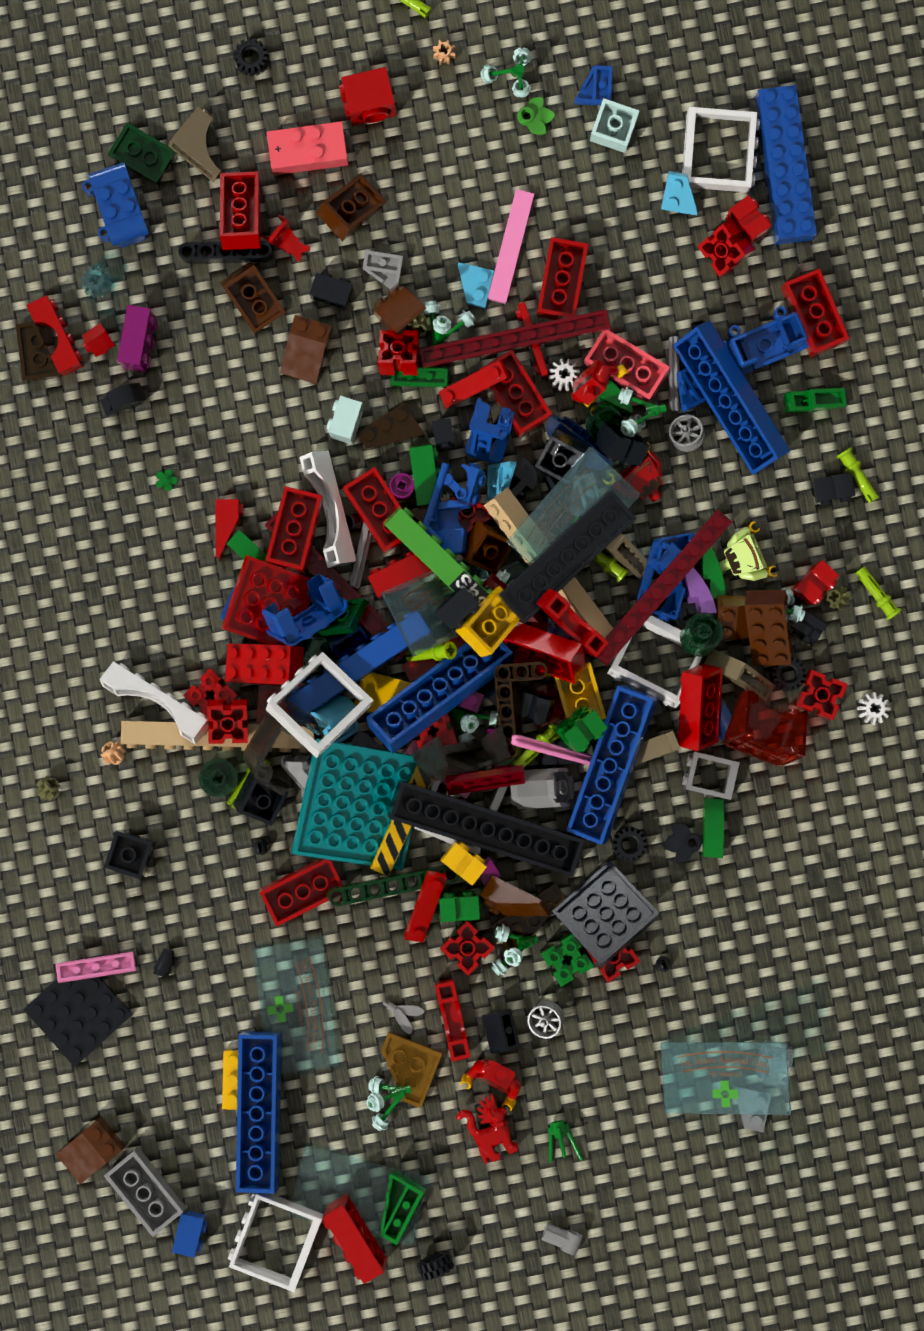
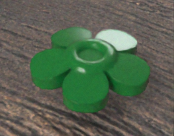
[156,469,177,491]

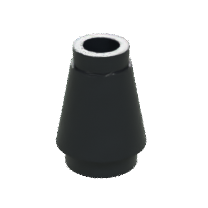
[153,948,175,978]

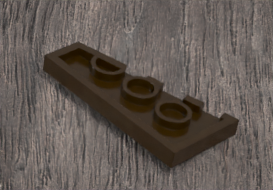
[491,882,566,950]

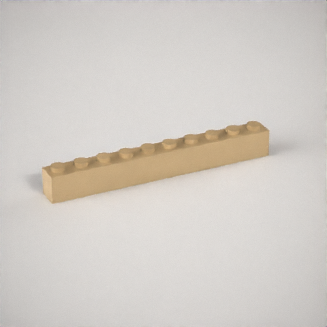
[484,487,613,638]
[121,721,316,753]

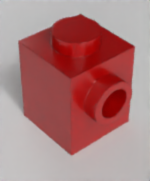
[81,323,115,357]

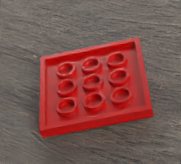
[221,555,311,646]

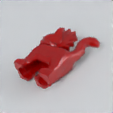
[456,1094,519,1164]

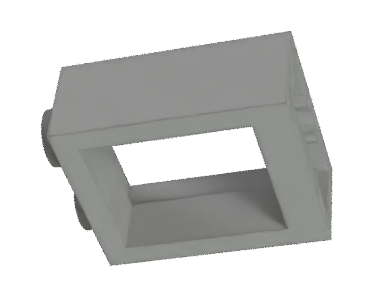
[682,752,740,800]

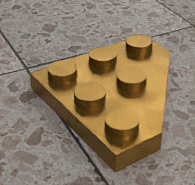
[381,1031,442,1108]

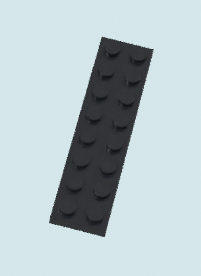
[497,489,637,624]

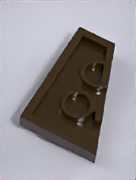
[16,322,62,382]
[356,403,425,450]

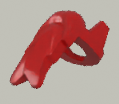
[262,215,310,262]

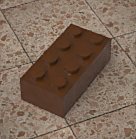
[744,590,793,666]

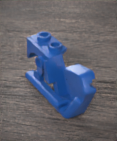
[423,462,486,555]
[636,533,695,622]

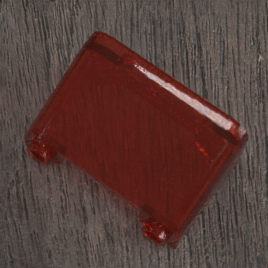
[724,690,807,766]

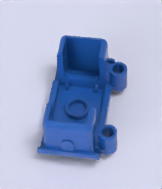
[82,162,149,248]
[723,306,808,375]
[262,574,348,646]

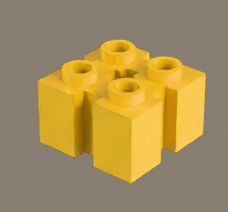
[440,842,487,886]

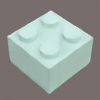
[590,98,639,153]
[327,396,364,445]

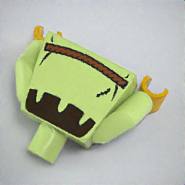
[719,521,778,581]

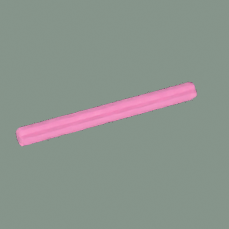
[511,735,593,765]

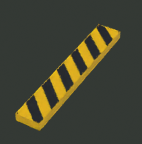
[370,762,437,876]

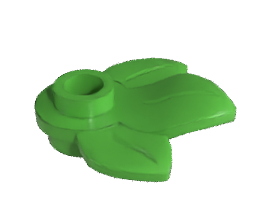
[517,97,555,135]

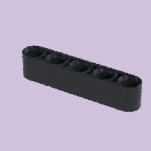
[178,241,273,264]

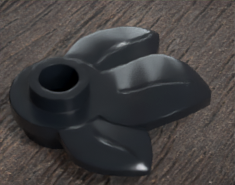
[663,824,702,862]

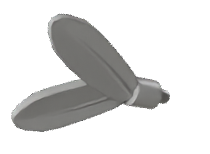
[383,1001,424,1034]

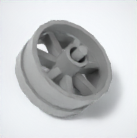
[669,414,705,452]
[527,1001,565,1039]

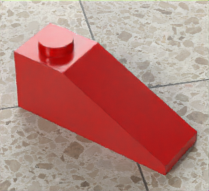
[215,499,244,559]

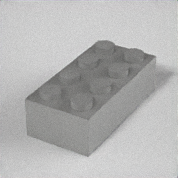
[104,1147,186,1237]

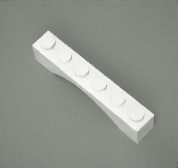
[300,450,356,568]
[100,661,209,745]

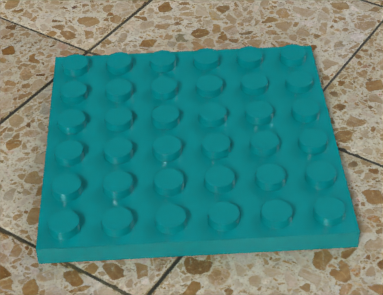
[291,739,428,870]

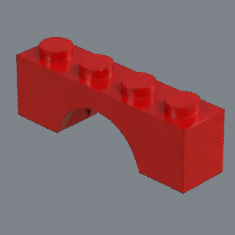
[26,295,83,377]
[536,589,609,658]
[435,978,471,1062]

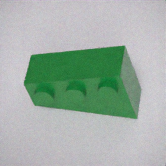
[409,443,443,506]
[380,1170,428,1245]

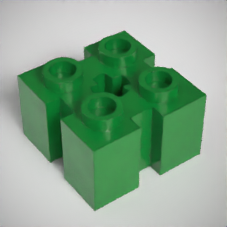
[553,705,607,753]
[439,890,480,922]
[540,933,594,987]

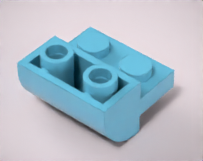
[310,695,361,742]

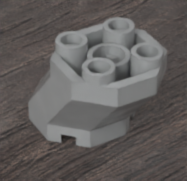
[281,752,312,797]
[510,768,574,809]

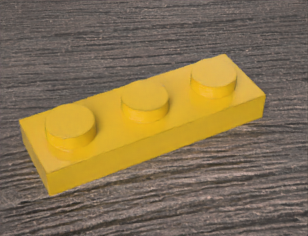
[222,1050,238,1110]

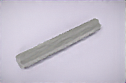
[669,336,680,412]
[349,522,372,589]

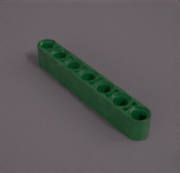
[326,865,459,906]

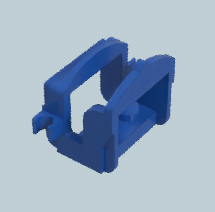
[465,398,514,463]

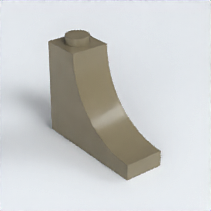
[168,107,221,183]
[604,534,647,580]
[704,649,775,702]
[635,731,680,766]

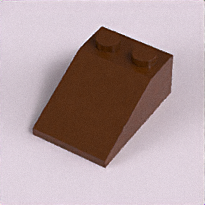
[317,174,387,242]
[220,261,286,334]
[371,286,426,333]
[280,315,333,385]
[714,595,749,640]
[481,875,550,916]
[56,1117,125,1184]

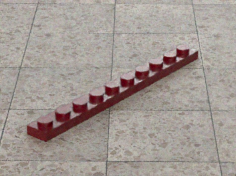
[419,309,611,368]
[597,510,732,666]
[265,512,412,661]

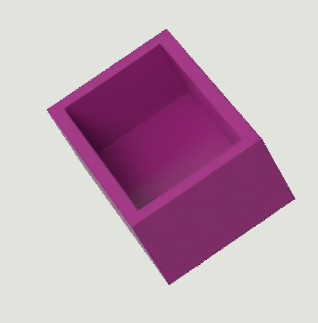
[117,305,158,372]

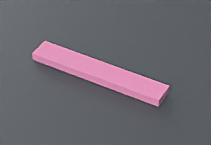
[488,189,534,304]

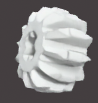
[548,359,580,391]
[857,692,891,725]

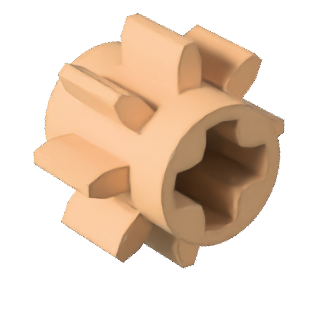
[433,40,455,65]
[100,742,126,765]

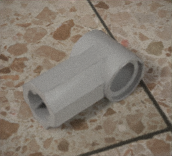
[541,1223,583,1255]

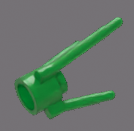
[547,1120,583,1163]

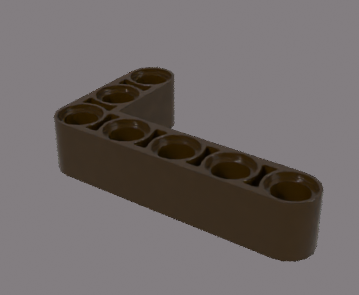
[494,661,554,760]

